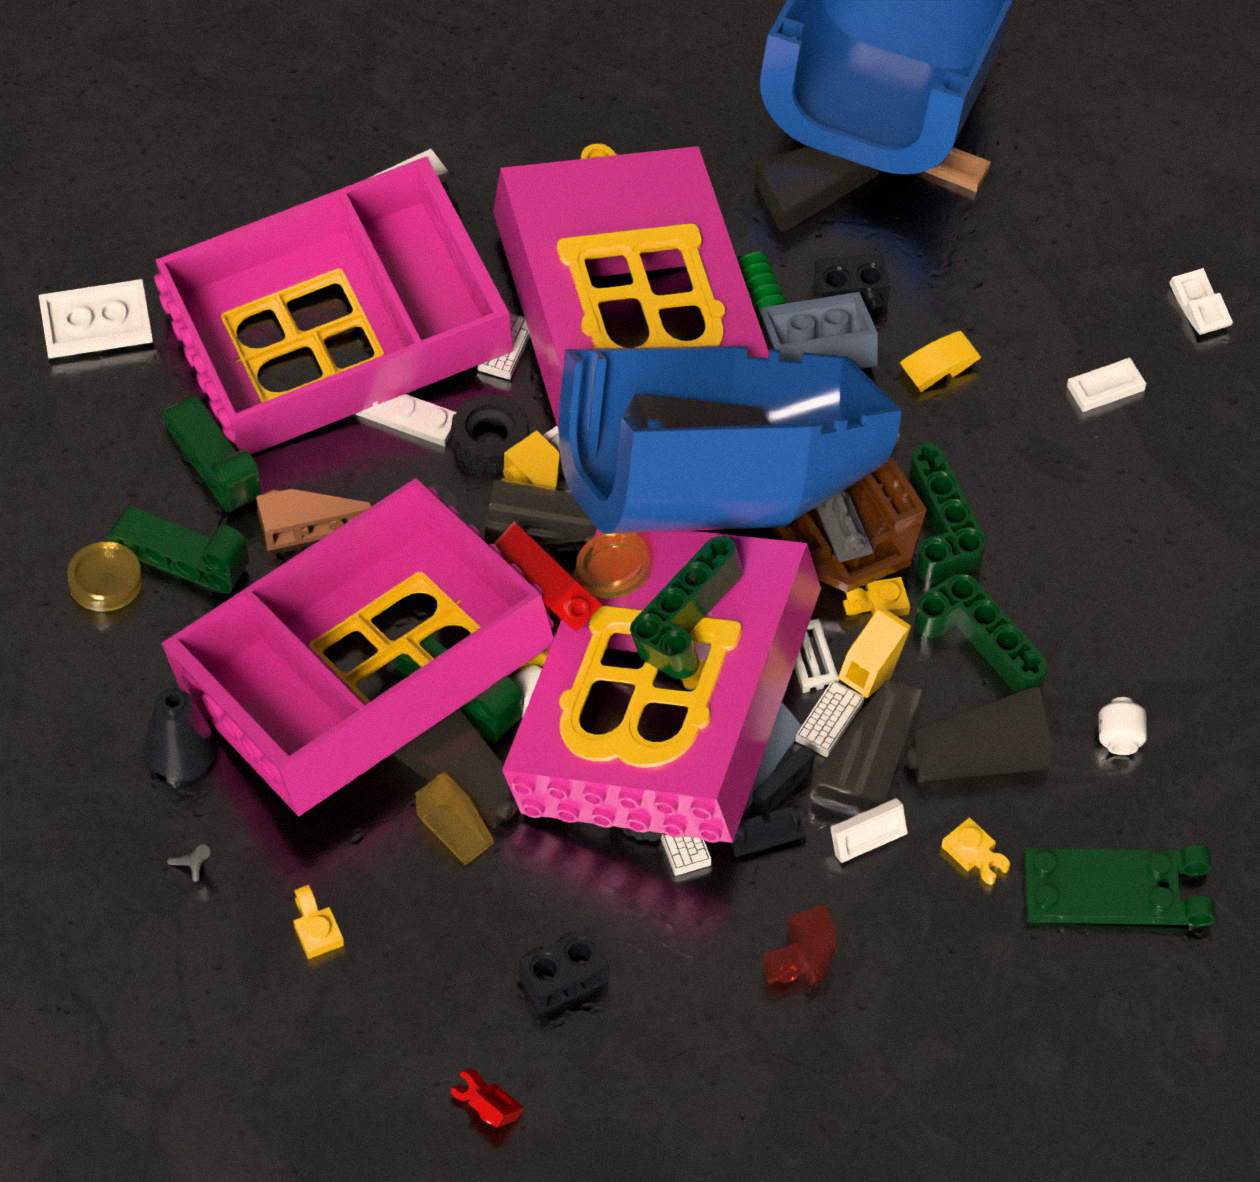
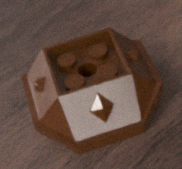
[772,455,927,593]

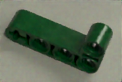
[161,394,261,513]
[909,443,986,583]
[107,507,249,593]
[630,536,743,679]
[914,574,1047,697]
[392,636,522,742]

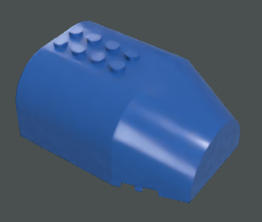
[760,0,1013,174]
[558,346,902,534]

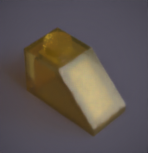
[415,771,494,865]

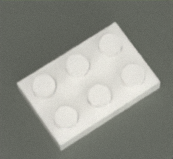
[39,279,153,358]

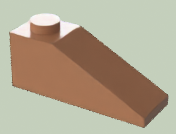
[256,489,371,551]

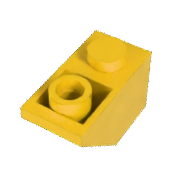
[503,430,560,518]
[838,606,911,698]

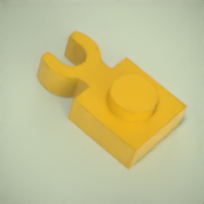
[941,817,1010,885]

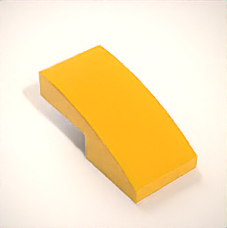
[899,331,981,392]

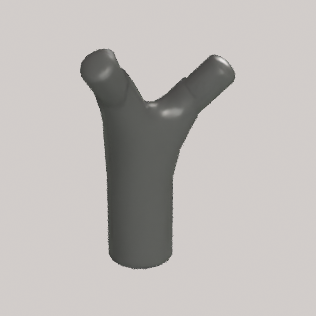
[168,844,210,882]

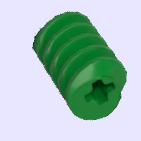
[737,252,787,328]

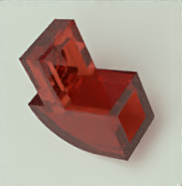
[763,904,837,985]

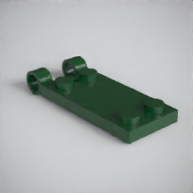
[1024,845,1215,927]

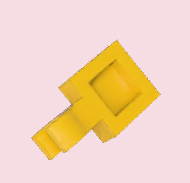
[843,577,910,616]
[293,885,344,959]

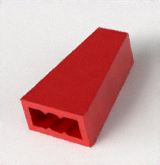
[494,522,602,632]

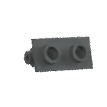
[816,490,873,563]

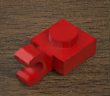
[450,1068,524,1128]

